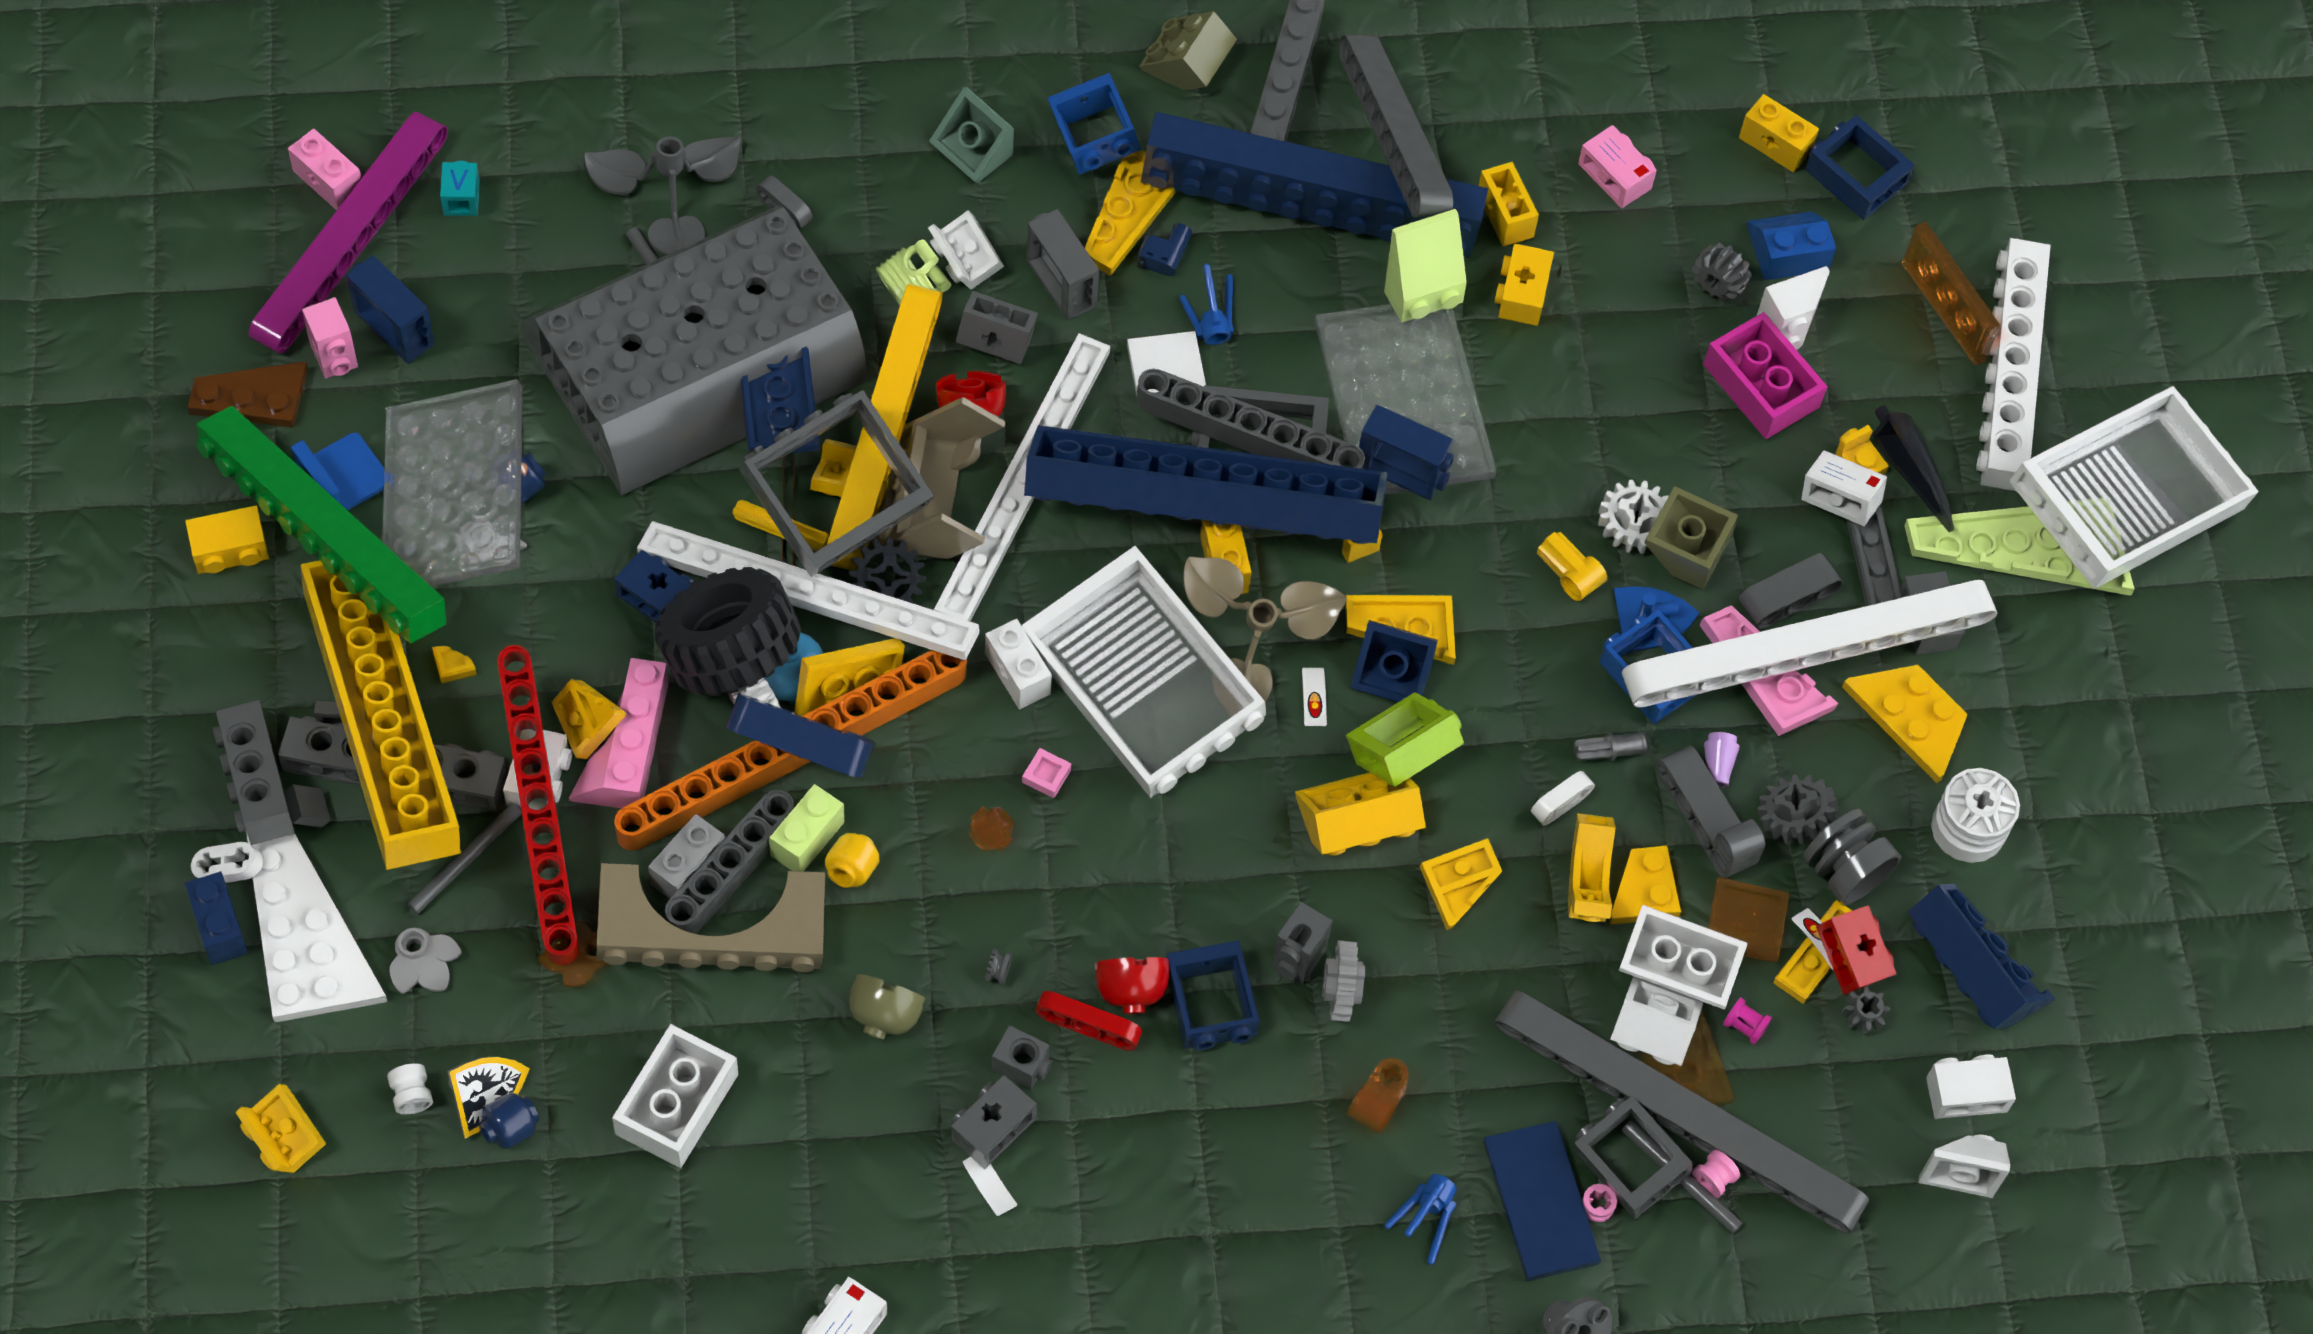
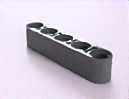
[665,790,794,934]

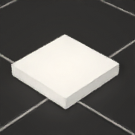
[1127,331,1206,395]

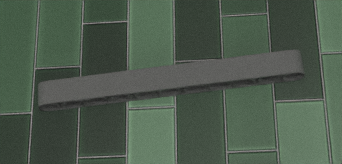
[1494,990,1869,1233]

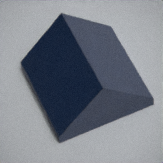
[1350,620,1438,702]

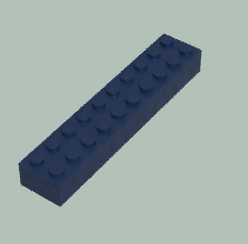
[1141,112,1488,258]
[1024,425,1388,544]

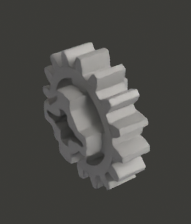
[1322,940,1365,1022]

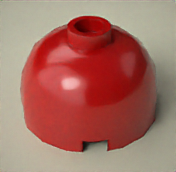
[936,371,1006,417]
[1095,957,1169,1014]

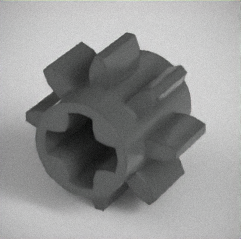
[1841,986,1890,1036]

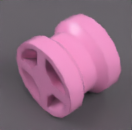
[1692,1150,1741,1198]

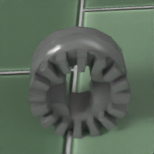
[985,948,1012,985]

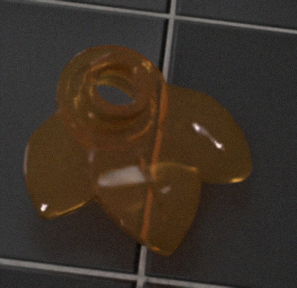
[538,920,608,987]

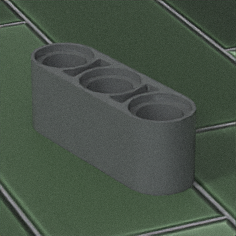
[1739,553,1843,629]

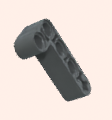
[1656,746,1765,878]

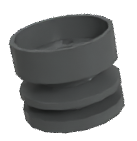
[1802,809,1902,906]

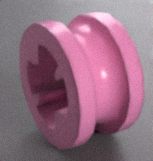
[1582,1184,1617,1222]

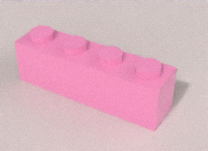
[569,658,669,809]

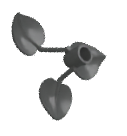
[584,136,740,256]

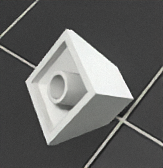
[1918,1135,2010,1198]

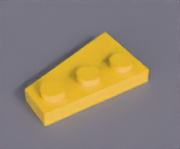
[1345,595,1456,665]

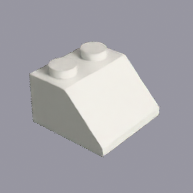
[1757,266,1830,350]
[1610,976,1703,1066]

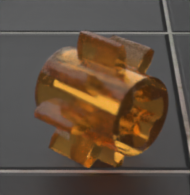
[969,806,1014,851]

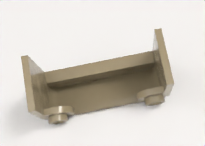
[876,397,1005,559]

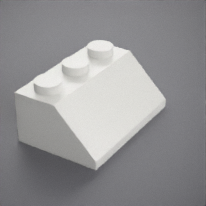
[1619,905,1748,1010]

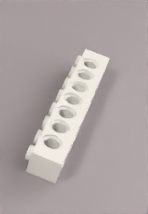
[1976,238,2050,491]

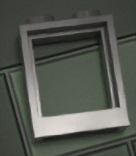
[1026,209,1099,321]
[1574,1096,1692,1220]

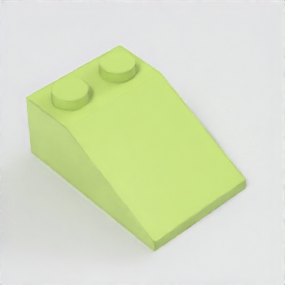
[1384,209,1467,323]

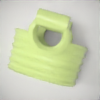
[876,239,951,306]

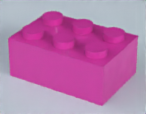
[1703,312,1828,439]

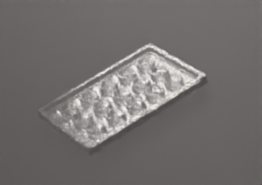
[1315,304,1496,494]
[382,379,523,586]

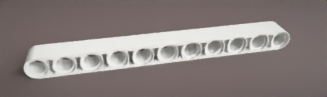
[1622,580,1997,708]

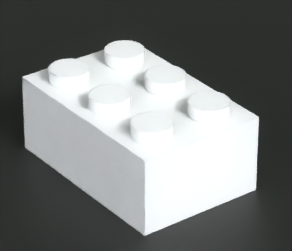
[612,1024,738,1168]

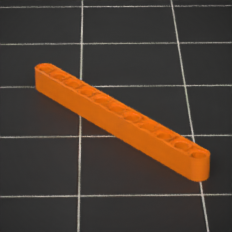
[614,650,967,851]

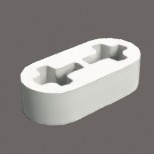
[1531,771,1595,826]
[191,842,263,883]

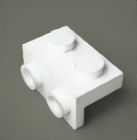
[928,210,1004,290]

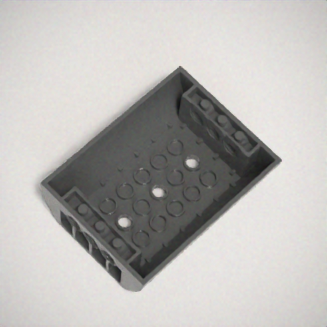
[523,206,868,495]

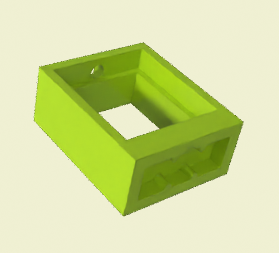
[1346,692,1464,787]

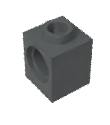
[991,1025,1052,1090]

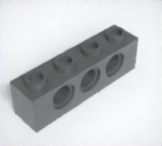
[212,700,295,845]

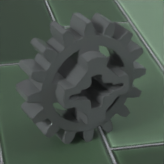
[1758,774,1839,844]

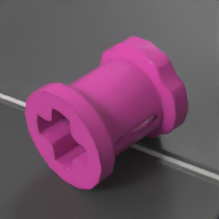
[1723,997,1772,1045]

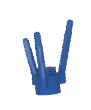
[1179,264,1234,345]
[1384,1174,1457,1265]

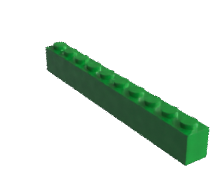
[196,406,446,644]

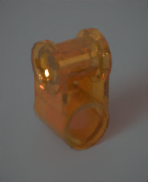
[1347,1058,1409,1134]

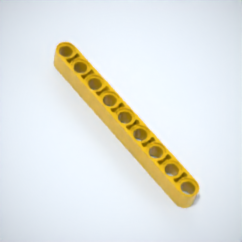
[827,283,943,571]

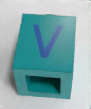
[440,161,480,216]

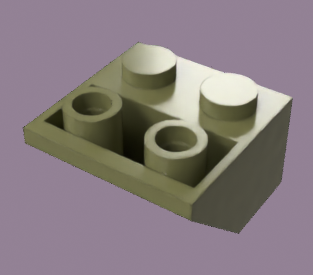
[1139,11,1237,91]

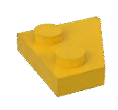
[551,679,626,759]
[1419,838,1502,930]
[1609,845,1681,925]

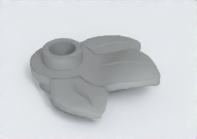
[390,928,461,994]

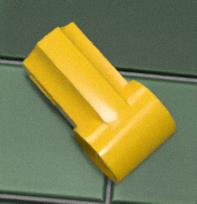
[1537,532,1607,601]

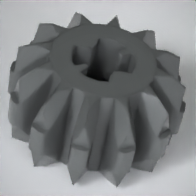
[1691,242,1752,302]

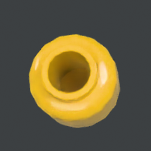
[825,833,880,888]

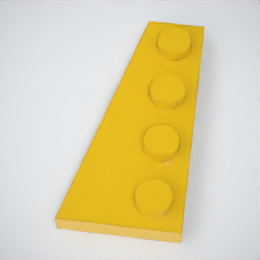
[1085,150,1177,276]

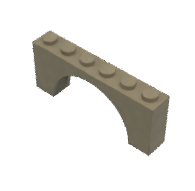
[596,863,825,972]

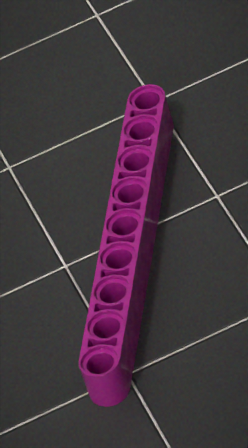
[248,111,448,354]

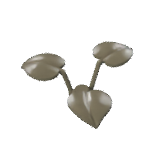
[1183,557,1347,718]

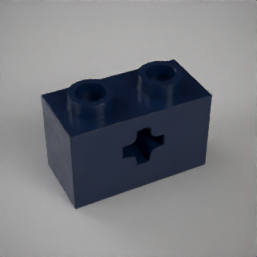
[614,549,694,623]

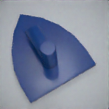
[1613,587,1700,651]

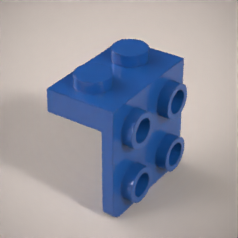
[291,433,391,510]

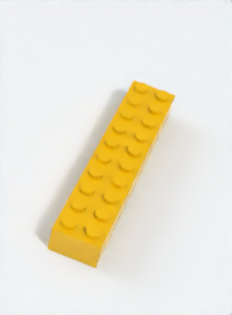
[301,560,461,870]

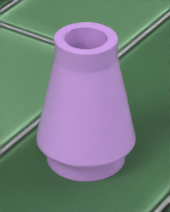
[1704,732,1740,788]

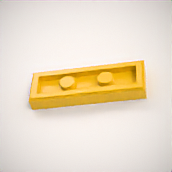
[1773,900,1852,1004]

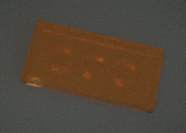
[1902,221,2001,366]

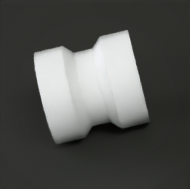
[387,1063,433,1115]

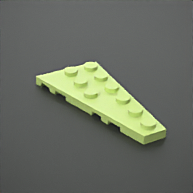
[1904,498,2135,596]

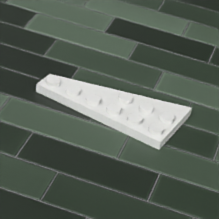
[246,832,388,1023]

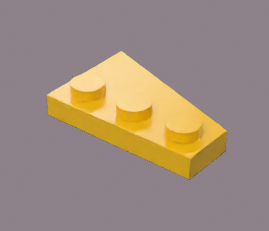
[794,638,905,716]

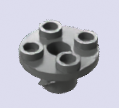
[1542,1297,1612,1334]

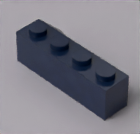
[1908,884,2056,1029]

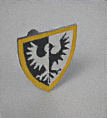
[447,1056,530,1139]

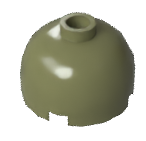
[848,974,925,1040]

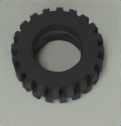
[654,567,801,696]

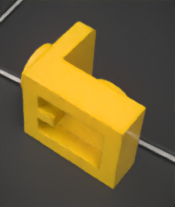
[1835,425,1889,475]

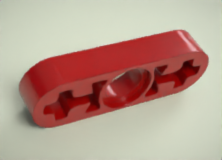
[1035,991,1142,1051]

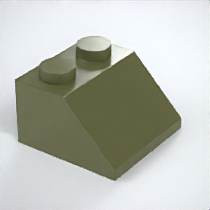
[1644,486,1738,590]

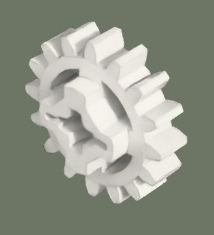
[1598,480,1669,554]

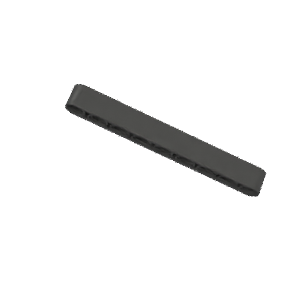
[1339,34,1453,218]

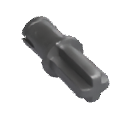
[1573,732,1647,761]

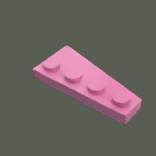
[1700,605,1839,736]

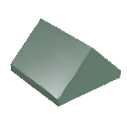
[929,87,1014,182]

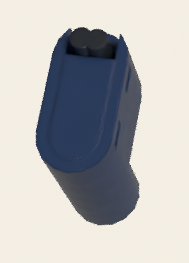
[1137,223,1192,276]

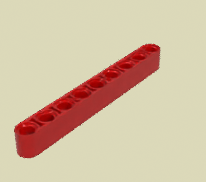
[497,645,579,965]

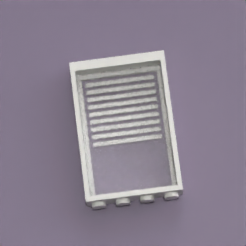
[2009,386,2259,589]
[1021,546,1266,798]

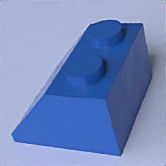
[1746,211,1836,281]

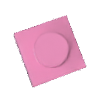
[1022,748,1072,798]

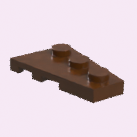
[187,361,308,428]

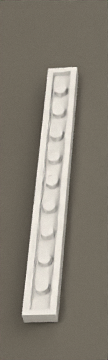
[934,334,1110,621]
[637,521,979,660]

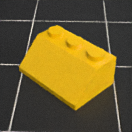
[1295,772,1426,855]

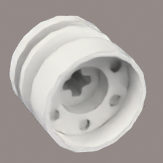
[1931,768,2020,863]

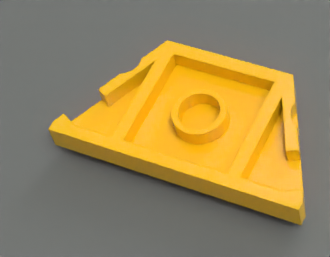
[1842,665,1968,784]

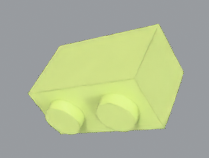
[769,784,844,872]

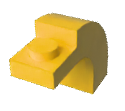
[1568,813,1616,922]

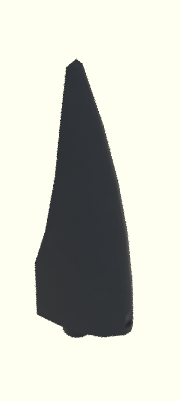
[1872,405,1954,532]

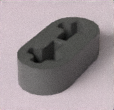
[756,175,813,230]

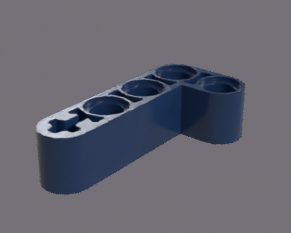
[726,693,876,778]

